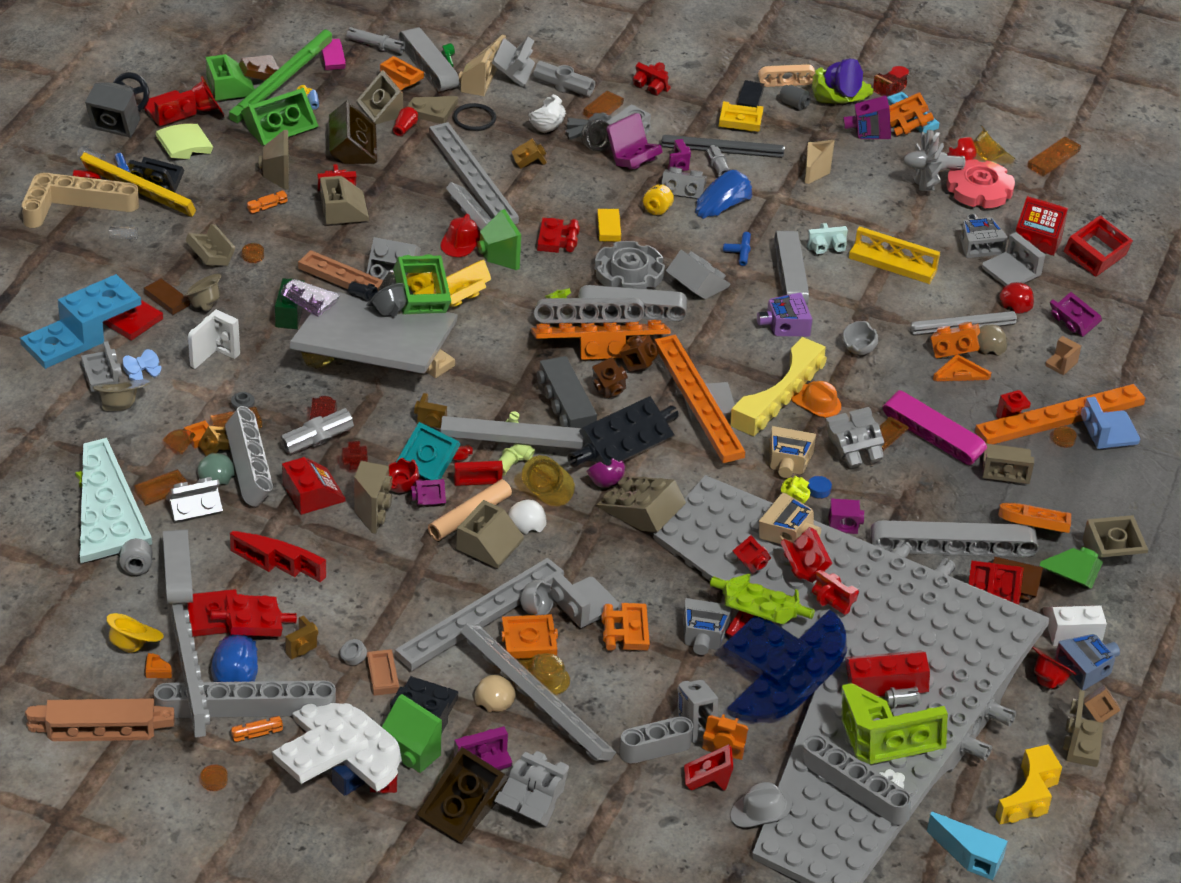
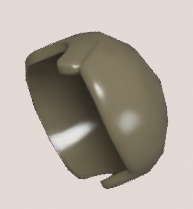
[977,324,1008,356]

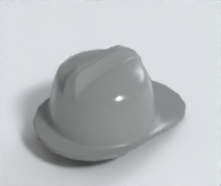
[730,782,793,828]

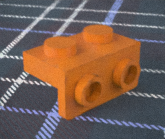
[931,322,980,358]

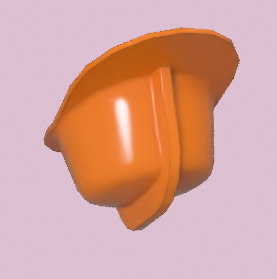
[791,381,841,418]

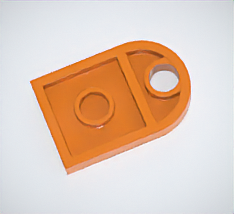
[998,503,1071,533]

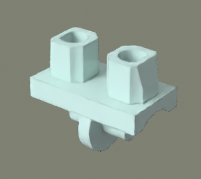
[807,223,848,254]

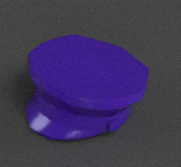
[824,58,863,97]

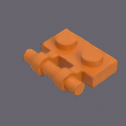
[889,92,934,136]
[601,603,650,651]

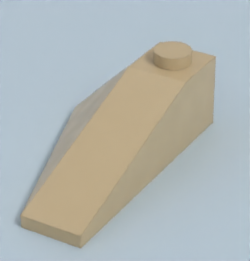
[459,35,506,96]

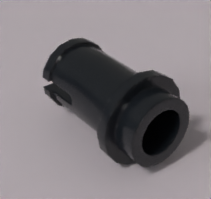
[348,281,378,301]

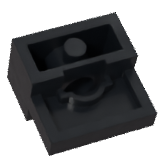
[390,676,458,733]

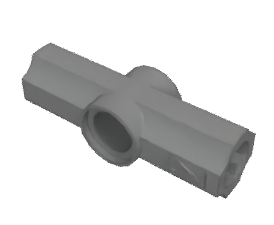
[534,61,595,97]
[281,408,354,455]

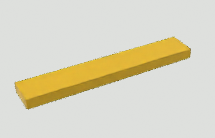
[80,152,196,217]

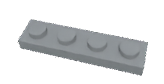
[446,182,492,230]

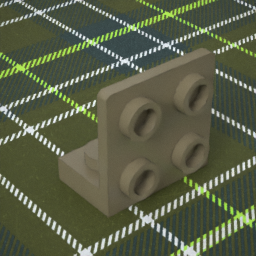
[983,444,1034,484]
[1063,690,1103,767]

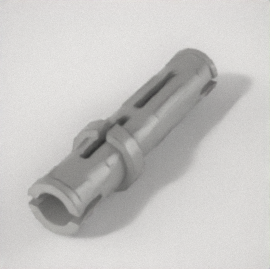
[346,27,406,54]

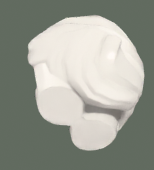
[528,94,566,133]

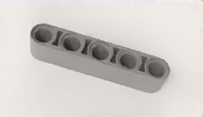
[399,27,459,92]
[774,231,809,305]
[578,285,687,321]
[534,298,644,323]
[225,406,273,507]
[163,529,193,604]
[803,734,911,825]

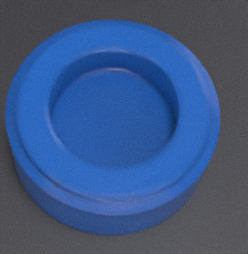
[807,476,832,498]

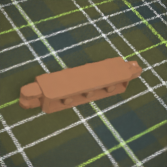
[25,698,175,741]

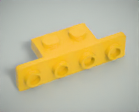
[413,260,491,307]

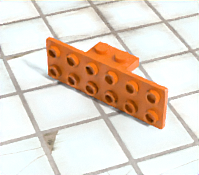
[531,320,670,359]

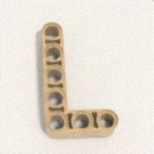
[22,173,139,228]

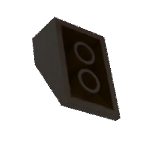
[417,746,509,843]

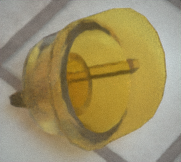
[973,125,1016,161]
[522,455,575,506]
[517,653,570,695]

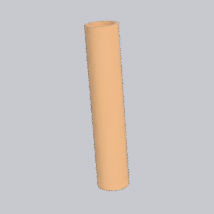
[428,479,512,541]

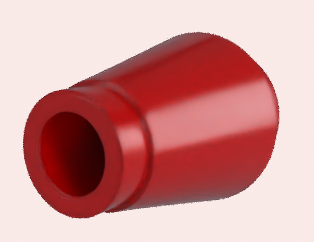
[392,107,418,137]

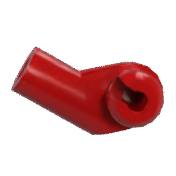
[73,170,101,179]

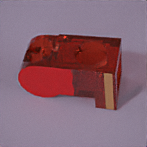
[873,66,909,97]

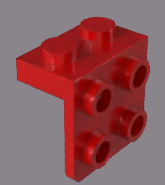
[144,90,196,126]

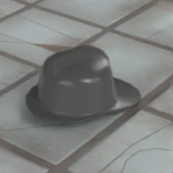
[366,283,406,317]

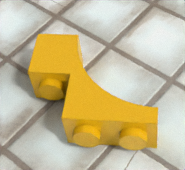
[995,744,1062,824]

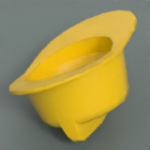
[106,613,164,653]

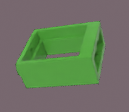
[393,254,451,314]

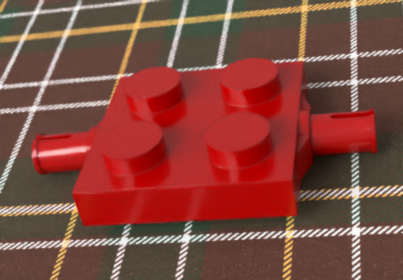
[210,594,297,637]

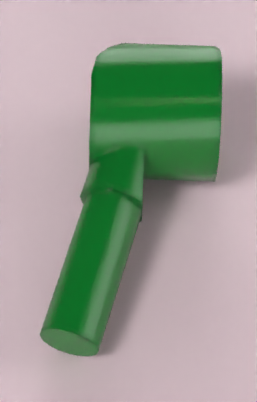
[441,43,455,67]

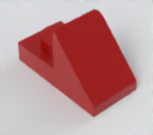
[684,744,733,791]

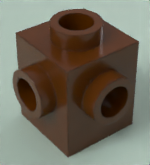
[619,335,658,372]
[592,357,628,399]

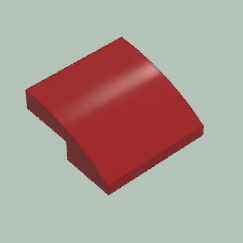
[969,560,1024,605]

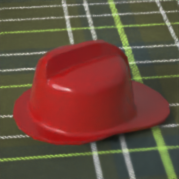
[192,76,225,116]
[441,214,480,258]
[1032,646,1076,689]

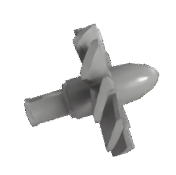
[904,130,965,191]

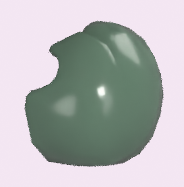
[197,453,236,485]

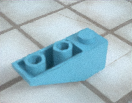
[927,812,1008,880]

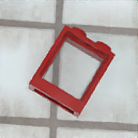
[1063,215,1133,277]

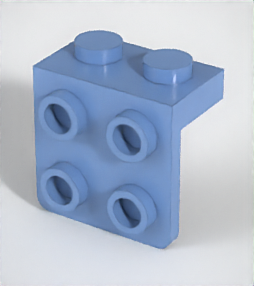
[1081,397,1140,449]

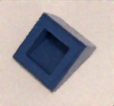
[332,765,365,796]

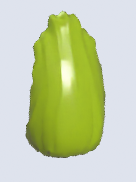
[812,67,874,104]

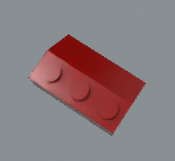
[845,650,930,697]

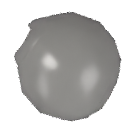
[843,321,878,355]
[520,579,554,615]

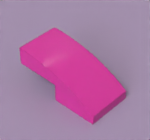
[321,39,346,70]

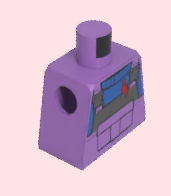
[757,292,812,337]

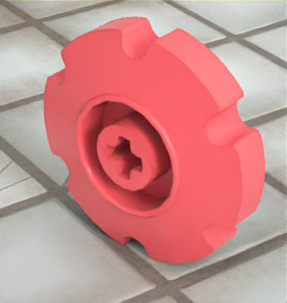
[946,159,1015,208]

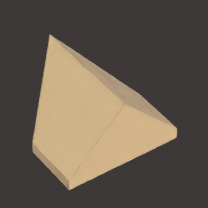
[805,140,835,184]

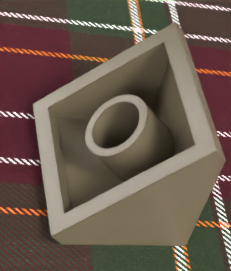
[356,70,403,124]

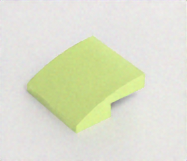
[155,124,213,159]

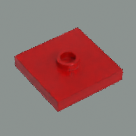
[103,300,163,340]
[187,589,237,637]

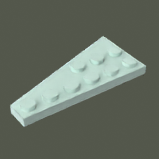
[80,438,152,563]

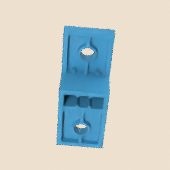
[20,274,141,369]

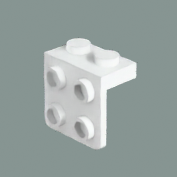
[188,309,240,369]

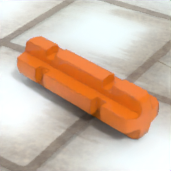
[247,190,288,214]
[231,716,283,742]

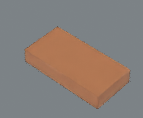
[366,649,399,696]

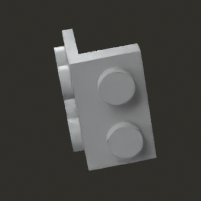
[982,232,1045,286]
[551,573,619,628]

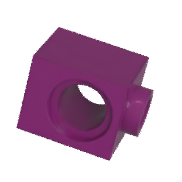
[828,498,864,534]

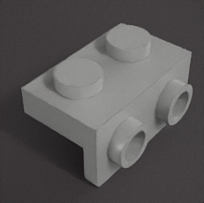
[662,167,707,198]
[81,341,122,392]

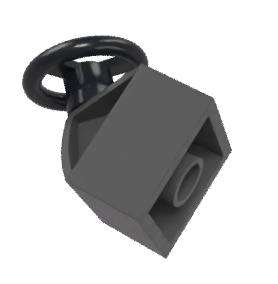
[85,72,150,138]

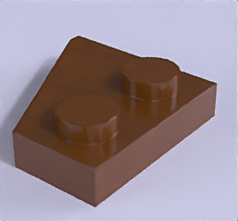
[239,55,279,80]

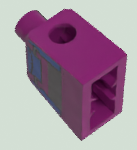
[843,96,891,139]

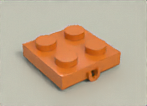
[501,614,558,659]

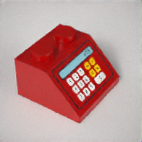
[1016,196,1068,256]
[282,457,346,515]

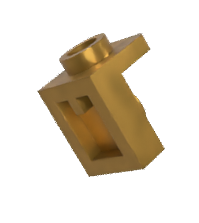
[198,426,231,456]

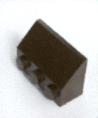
[329,100,377,164]

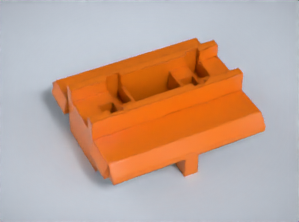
[702,714,748,760]

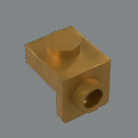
[511,138,547,169]
[414,393,447,429]
[285,615,318,660]

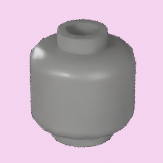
[119,538,153,576]

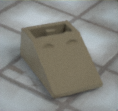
[596,476,686,532]

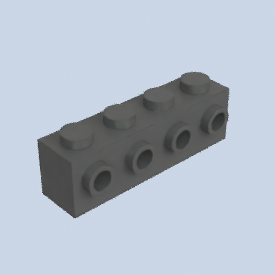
[537,356,597,428]

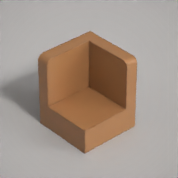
[1045,336,1081,376]
[1084,685,1121,723]

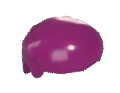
[587,459,625,488]

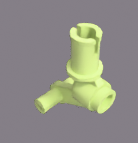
[498,411,535,476]

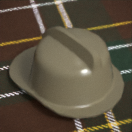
[183,274,221,311]
[93,379,150,411]

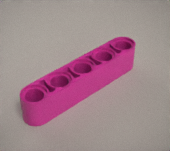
[882,390,987,465]

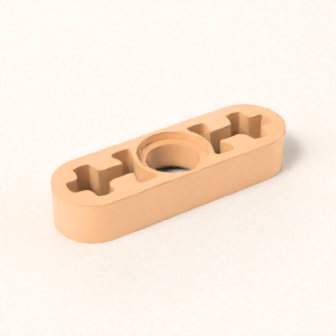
[758,64,815,87]

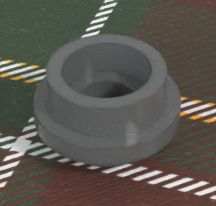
[231,392,255,411]

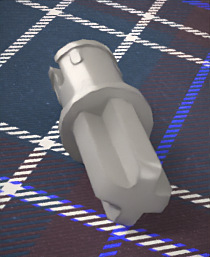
[707,145,730,176]

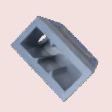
[1055,634,1120,690]

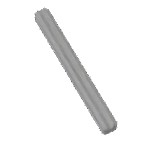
[910,311,1017,335]

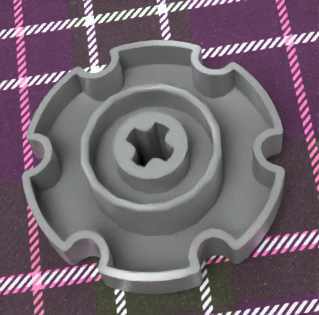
[594,241,665,289]

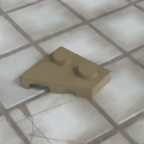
[407,96,458,124]

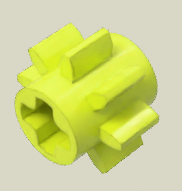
[781,476,810,504]

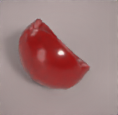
[947,137,977,161]
[1000,282,1034,313]
[388,458,420,493]

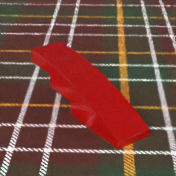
[230,531,326,582]

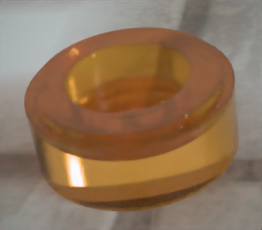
[242,243,264,263]
[1052,426,1077,448]
[201,764,228,791]

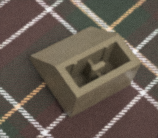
[320,176,369,224]
[354,461,393,534]
[456,500,524,568]

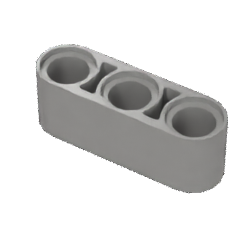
[619,716,693,763]

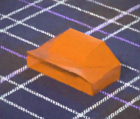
[380,56,424,90]

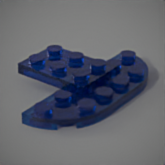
[723,610,848,722]

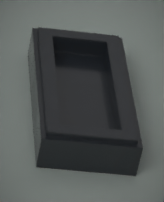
[737,80,765,108]

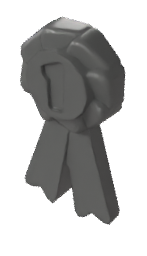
[565,112,612,140]

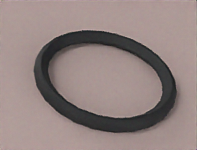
[453,103,496,131]

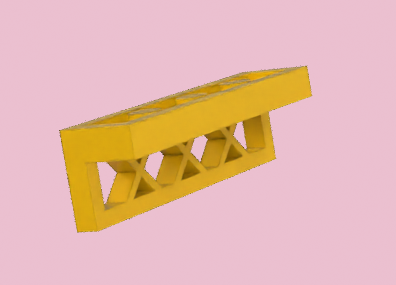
[849,226,940,284]

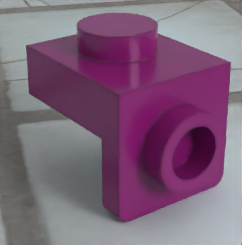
[668,139,691,171]
[411,479,446,506]

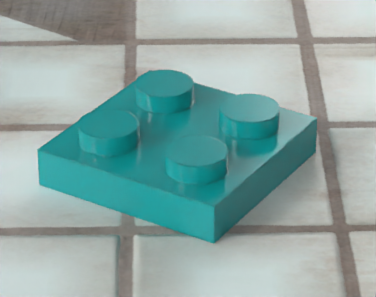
[396,422,461,480]

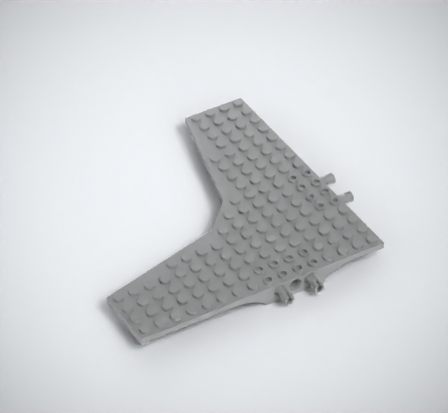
[654,475,1049,883]

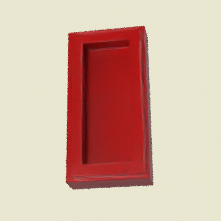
[454,461,503,486]

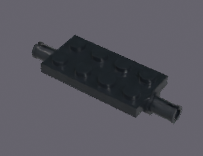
[567,396,679,467]

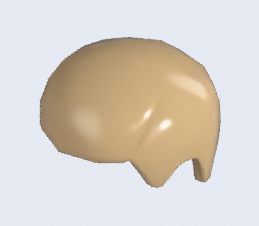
[474,675,515,713]

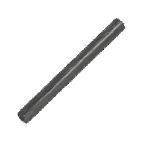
[662,135,785,157]

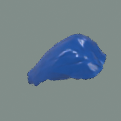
[695,169,752,219]
[211,634,258,682]

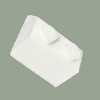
[1043,605,1107,646]

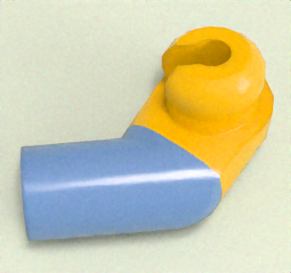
[297,85,319,110]

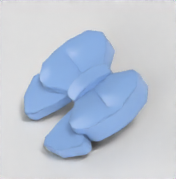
[122,349,161,381]

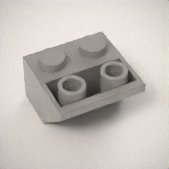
[367,237,421,285]
[666,250,730,299]

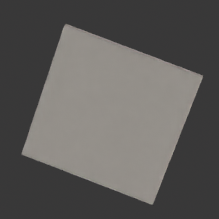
[290,290,458,374]

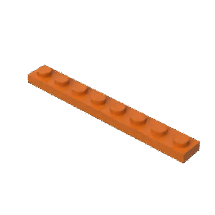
[654,334,745,463]
[975,384,1146,444]

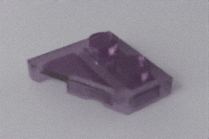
[281,279,340,317]

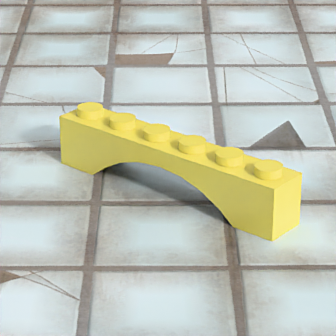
[730,337,827,436]

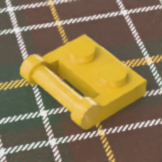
[719,101,764,132]

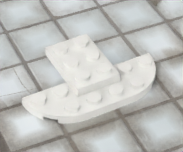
[272,703,402,792]

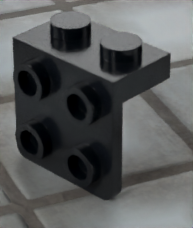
[127,157,184,192]

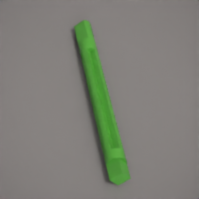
[229,29,332,124]

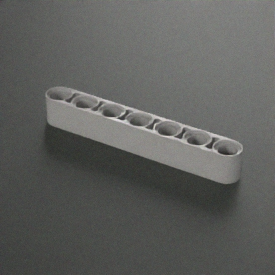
[871,520,1039,557]
[154,680,336,718]

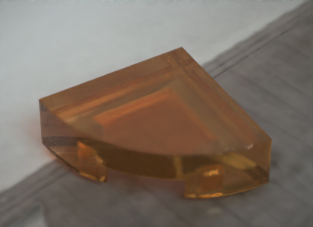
[163,429,196,454]

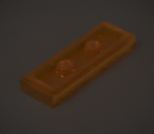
[1027,137,1081,176]

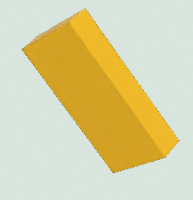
[597,209,621,242]

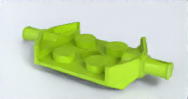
[710,574,815,624]

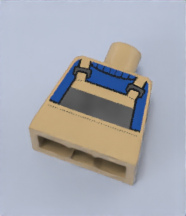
[770,426,816,478]
[759,492,821,544]

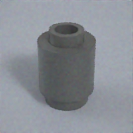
[779,85,811,110]

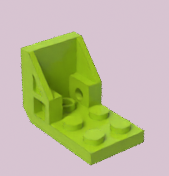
[842,683,948,764]

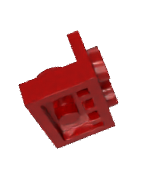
[780,527,833,583]

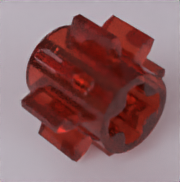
[342,441,368,470]

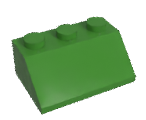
[241,88,319,146]

